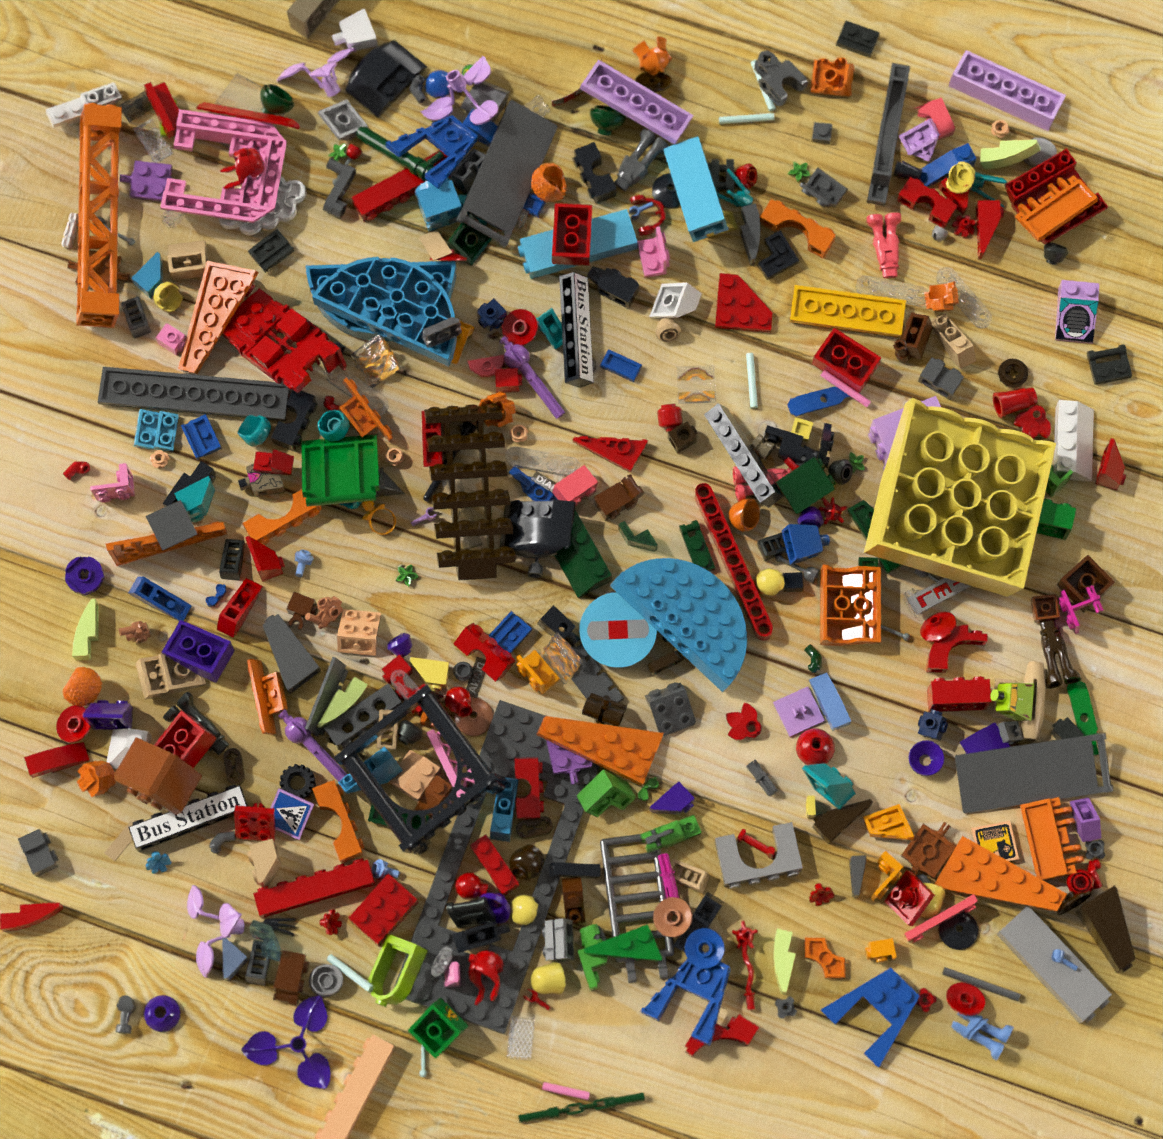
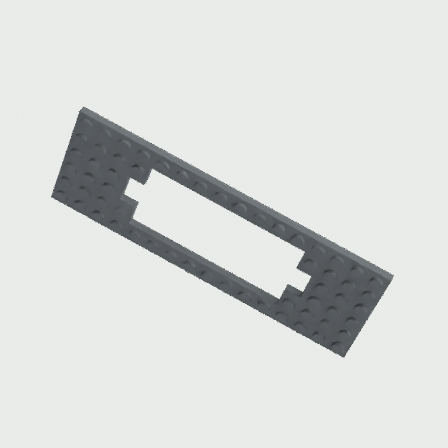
[394,700,600,1035]

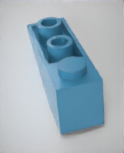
[338,746,403,794]
[490,777,518,842]

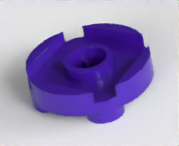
[65,556,105,596]

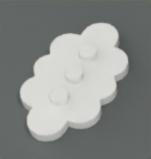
[218,176,306,235]

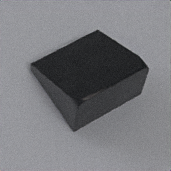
[783,572,804,592]

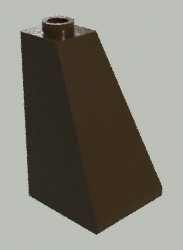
[1076,885,1136,972]

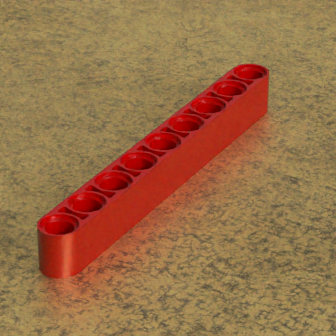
[694,483,773,641]

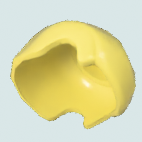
[153,282,183,313]
[510,895,539,925]

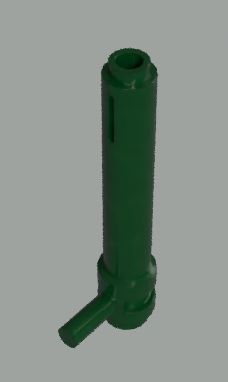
[356,126,444,181]

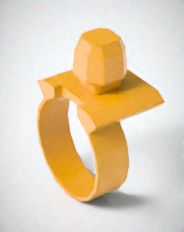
[361,501,396,535]

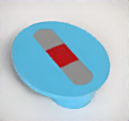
[579,592,657,668]

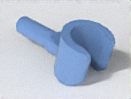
[629,202,654,220]
[1052,949,1078,971]

